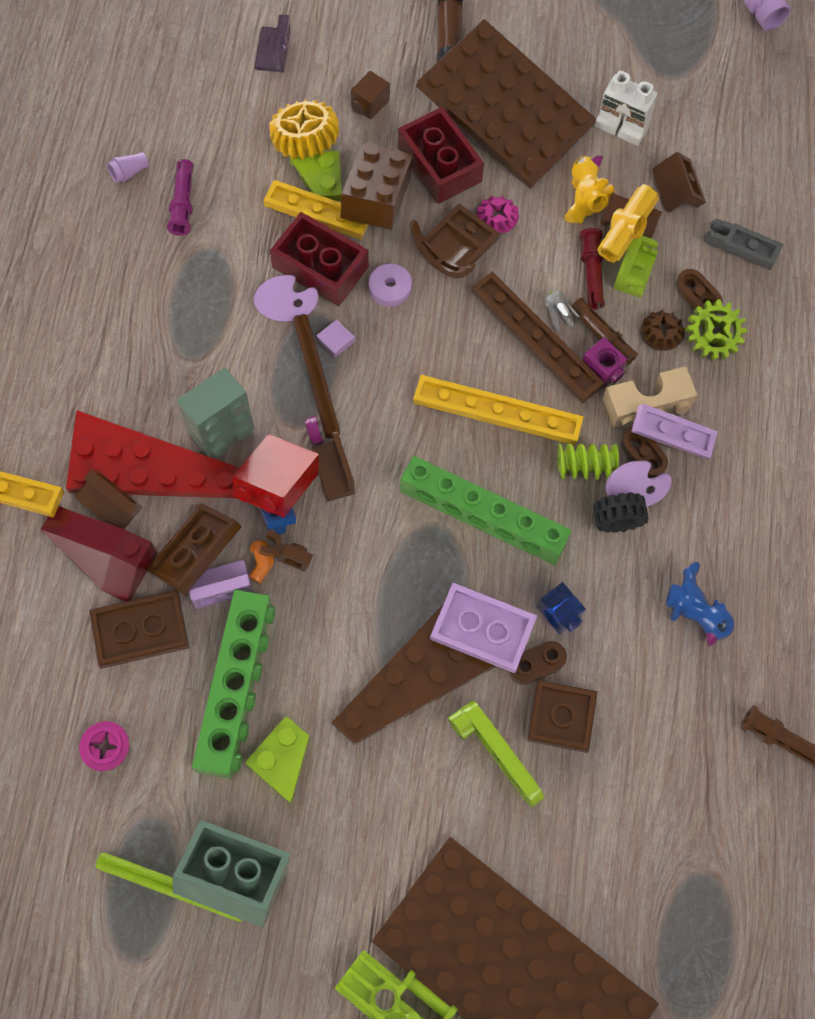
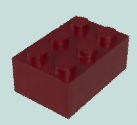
[397,106,484,204]
[270,212,369,306]

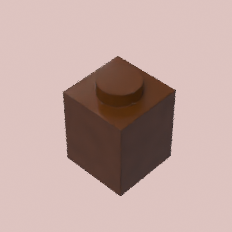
[351,71,390,119]

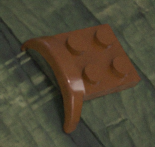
[410,204,500,279]

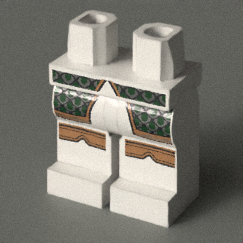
[594,71,658,146]

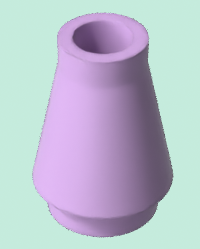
[107,152,149,183]

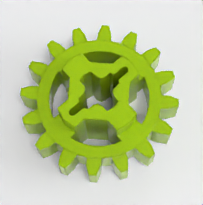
[685,299,748,361]

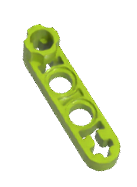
[447,700,545,808]

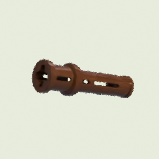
[740,705,815,767]

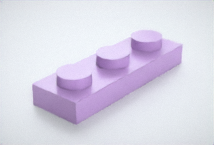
[631,404,718,459]

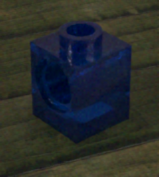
[537,582,586,634]

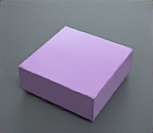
[316,319,355,358]

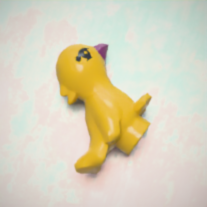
[564,155,615,224]

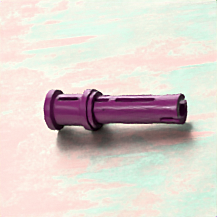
[167,159,194,236]

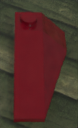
[40,506,157,602]

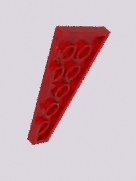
[66,410,239,499]

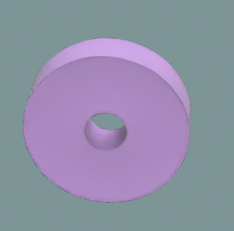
[369,263,412,307]

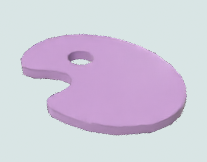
[254,275,318,321]
[606,460,672,507]

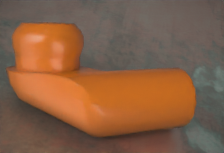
[248,540,274,584]

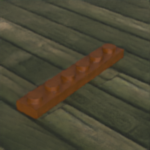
[472,271,604,403]

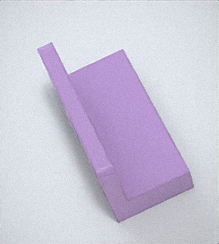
[189,560,253,609]

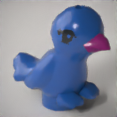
[666,562,735,646]

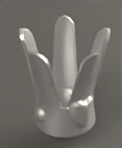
[544,291,580,332]

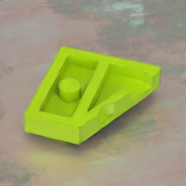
[289,151,342,201]
[245,716,310,803]

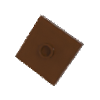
[527,680,598,753]

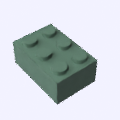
[177,367,255,458]
[173,820,290,928]

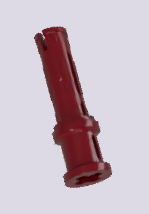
[579,228,605,310]

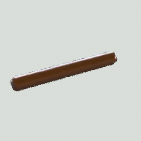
[293,314,340,439]

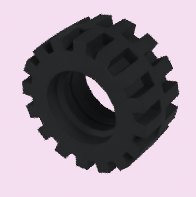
[593,492,649,533]

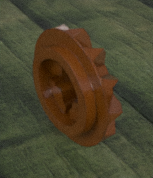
[641,309,685,351]

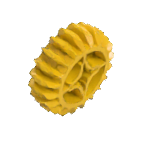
[269,99,339,160]

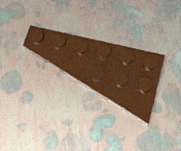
[332,604,497,745]

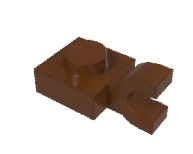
[259,530,313,572]

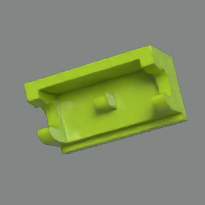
[613,236,659,298]

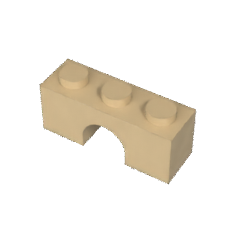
[602,366,698,428]

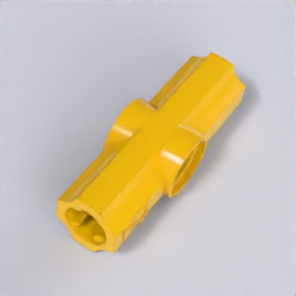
[597,184,659,263]

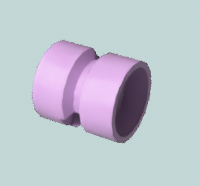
[744,0,791,31]

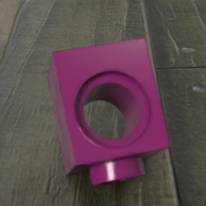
[582,337,628,388]

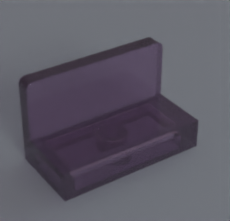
[254,14,291,73]

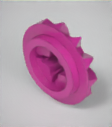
[477,194,519,234]
[79,721,130,772]

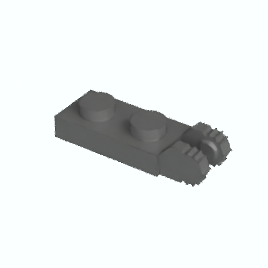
[703,218,783,270]

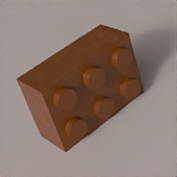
[340,143,413,230]

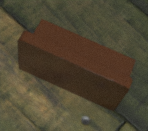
[652,152,706,212]
[311,431,355,502]
[76,469,143,529]

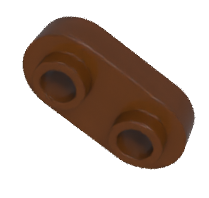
[676,269,723,315]
[621,427,668,478]
[509,641,567,685]

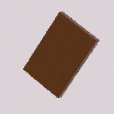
[145,503,242,595]
[89,590,190,669]

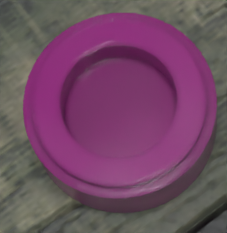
[305,416,324,445]

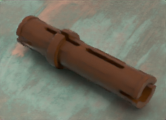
[570,298,638,366]

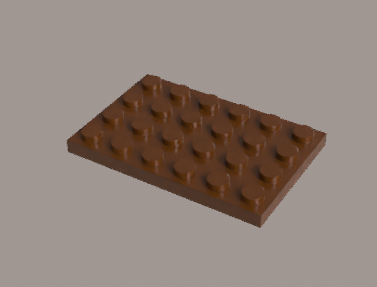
[416,19,596,189]

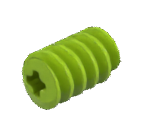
[557,443,619,480]

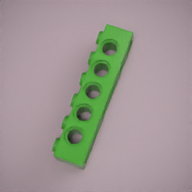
[400,456,572,566]
[192,589,276,780]

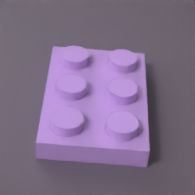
[430,583,537,673]

